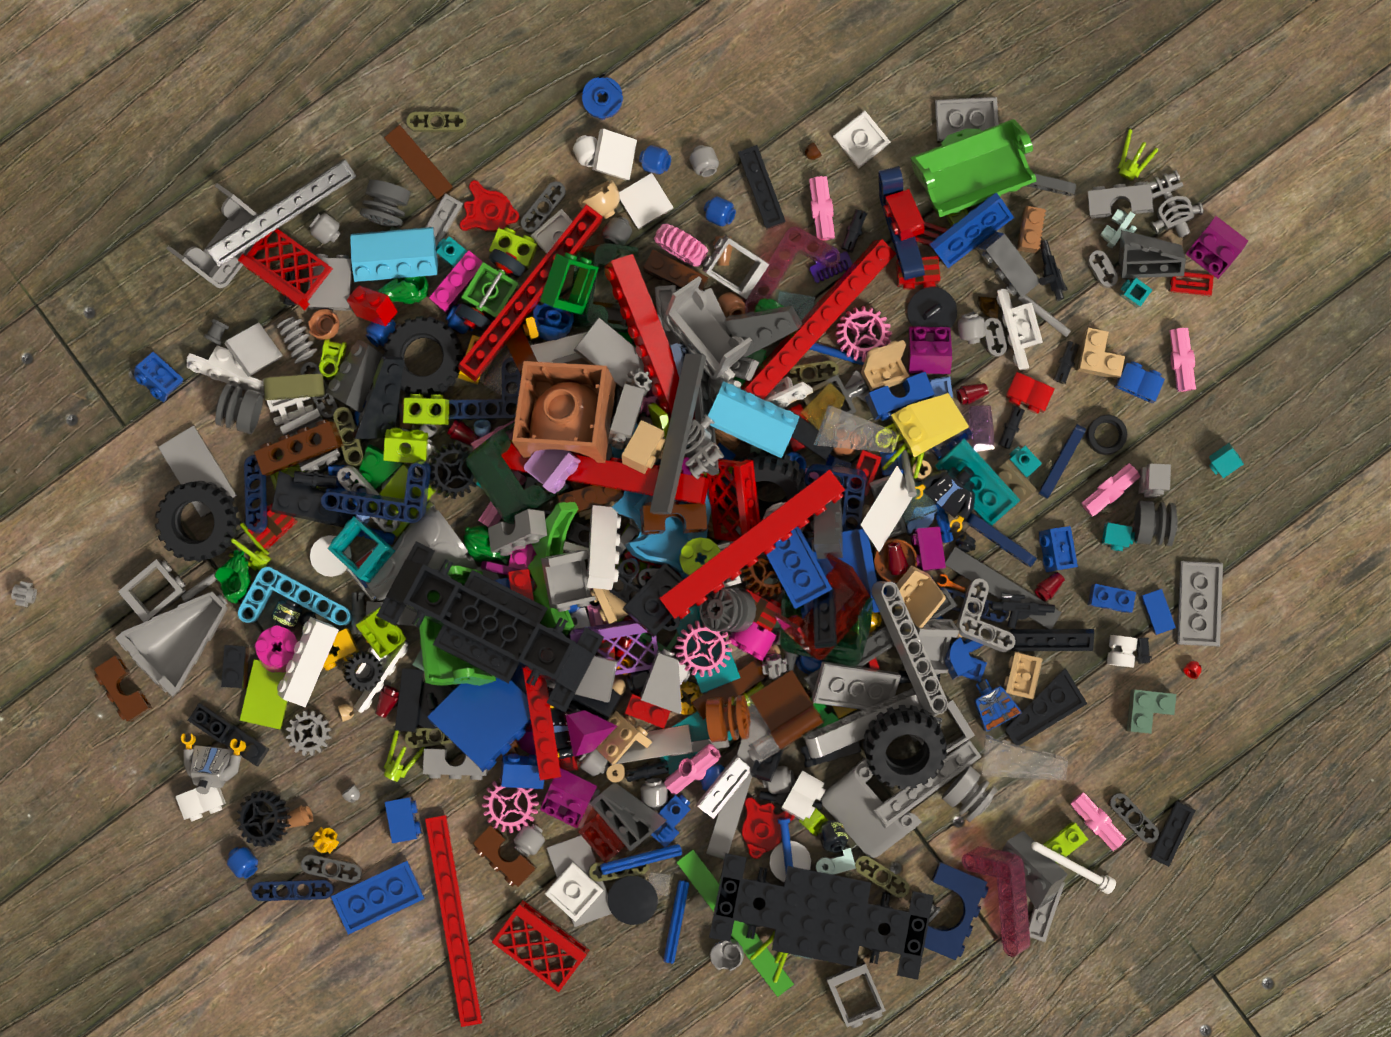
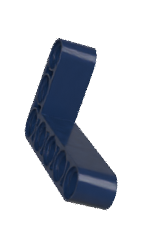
[878,166,925,280]
[420,358,521,420]
[321,460,431,523]
[804,464,867,531]

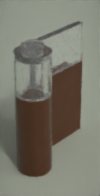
[746,670,824,763]

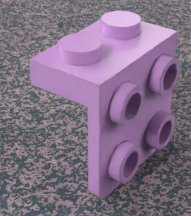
[524,449,581,494]

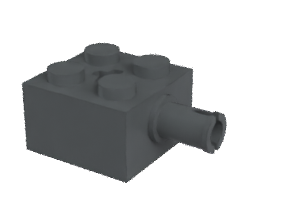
[802,374,868,431]

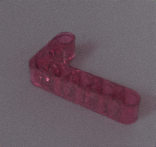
[744,227,840,314]
[962,846,1030,957]

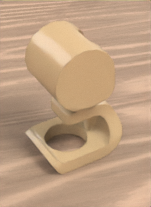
[606,763,625,782]

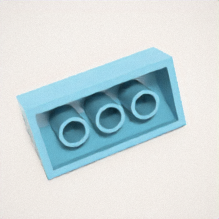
[350,227,438,282]
[708,381,800,458]

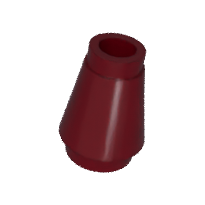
[956,383,989,406]
[447,419,479,446]
[888,542,908,575]
[1034,572,1065,602]
[375,685,400,718]

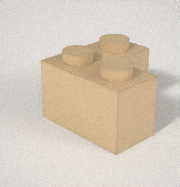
[1077,328,1125,379]
[622,420,666,474]

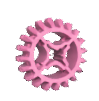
[654,224,708,267]
[835,306,892,362]
[675,621,732,677]
[482,779,539,833]

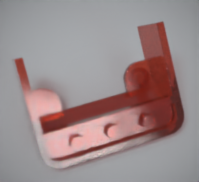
[774,553,871,660]

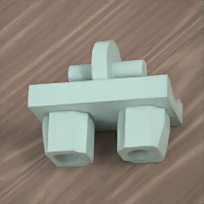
[1100,209,1137,249]

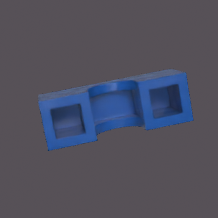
[865,372,935,421]

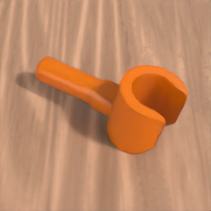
[937,574,965,592]

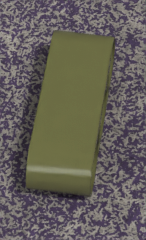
[263,374,324,400]
[333,407,365,467]

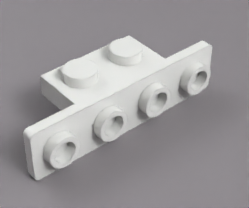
[997,289,1043,370]
[187,345,264,396]
[763,377,813,408]
[354,641,408,713]

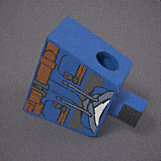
[974,679,1022,732]

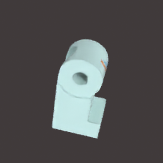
[816,847,856,875]

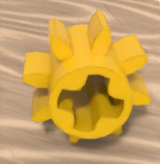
[312,827,339,854]

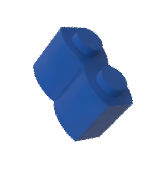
[1115,361,1165,403]

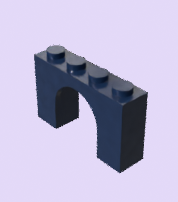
[924,862,989,960]

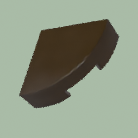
[977,296,999,319]

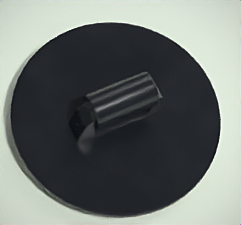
[907,287,957,328]
[418,681,454,729]
[608,876,658,925]

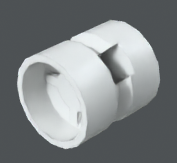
[1107,635,1137,668]

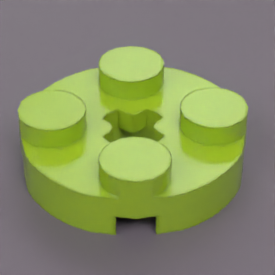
[680,538,721,576]

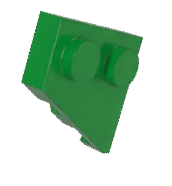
[355,445,405,490]

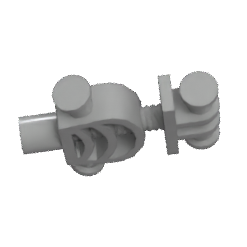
[1146,169,1203,238]
[684,414,724,479]

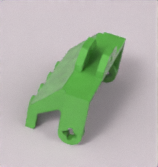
[910,119,1037,217]
[418,566,496,686]

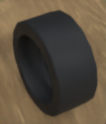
[1086,415,1128,455]

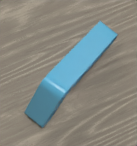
[238,567,352,626]

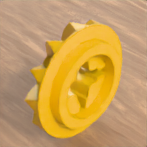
[680,681,703,715]

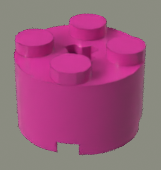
[727,622,777,661]
[255,625,297,673]

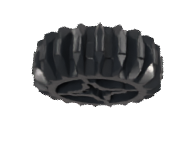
[427,443,481,499]
[236,790,291,847]

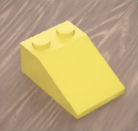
[891,393,969,457]

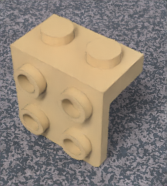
[861,340,910,392]
[896,566,946,628]
[590,569,638,624]
[596,711,652,764]

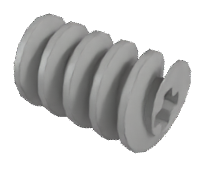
[277,317,317,364]

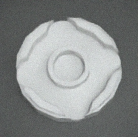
[310,535,352,577]
[769,841,811,882]

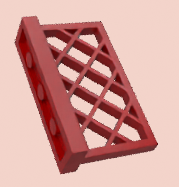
[238,229,333,310]
[706,459,760,542]
[492,900,590,992]

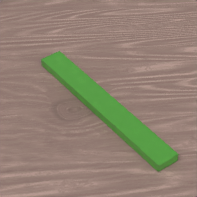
[677,850,794,997]

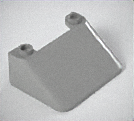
[821,757,921,858]

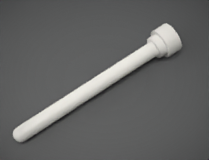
[1031,842,1116,894]

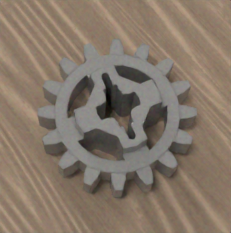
[286,711,332,756]

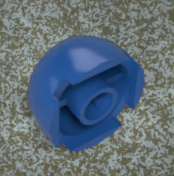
[532,303,574,341]

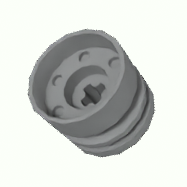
[942,766,998,822]

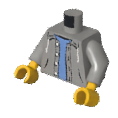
[181,733,246,794]

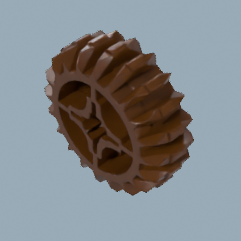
[740,552,784,597]

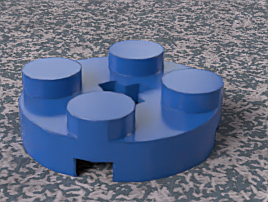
[582,77,623,120]

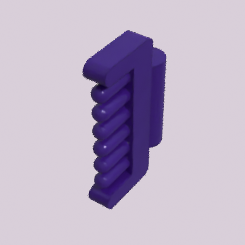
[809,248,852,283]

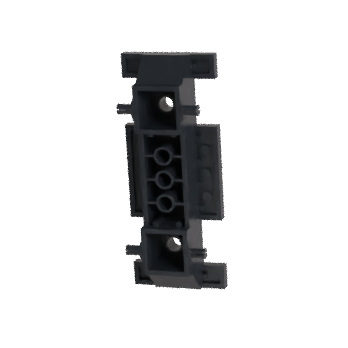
[376,541,604,713]
[709,853,934,980]

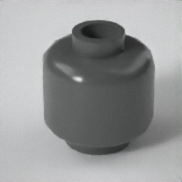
[602,217,632,248]

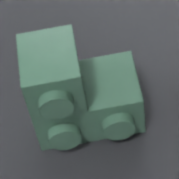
[1127,690,1176,734]

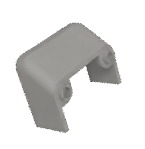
[166,183,258,288]
[664,276,752,379]

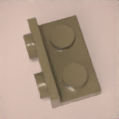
[994,459,1037,511]

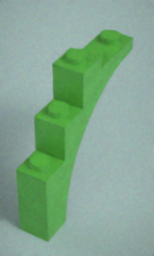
[528,502,579,637]

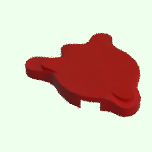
[459,180,520,232]
[742,797,795,859]

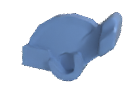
[906,506,936,535]

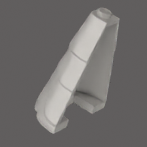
[365,501,478,601]
[116,592,228,698]

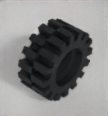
[342,650,383,691]

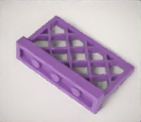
[570,619,658,675]

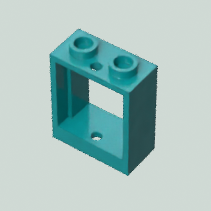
[327,517,395,583]

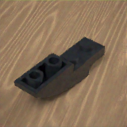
[187,703,269,766]

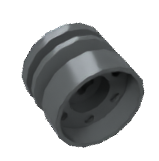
[359,179,411,227]
[215,383,263,434]
[1133,500,1178,546]
[699,588,756,632]

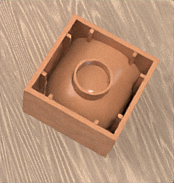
[512,361,616,463]

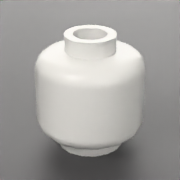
[573,135,597,167]

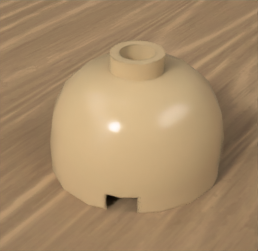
[578,180,620,219]

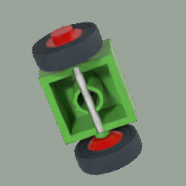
[455,249,525,332]

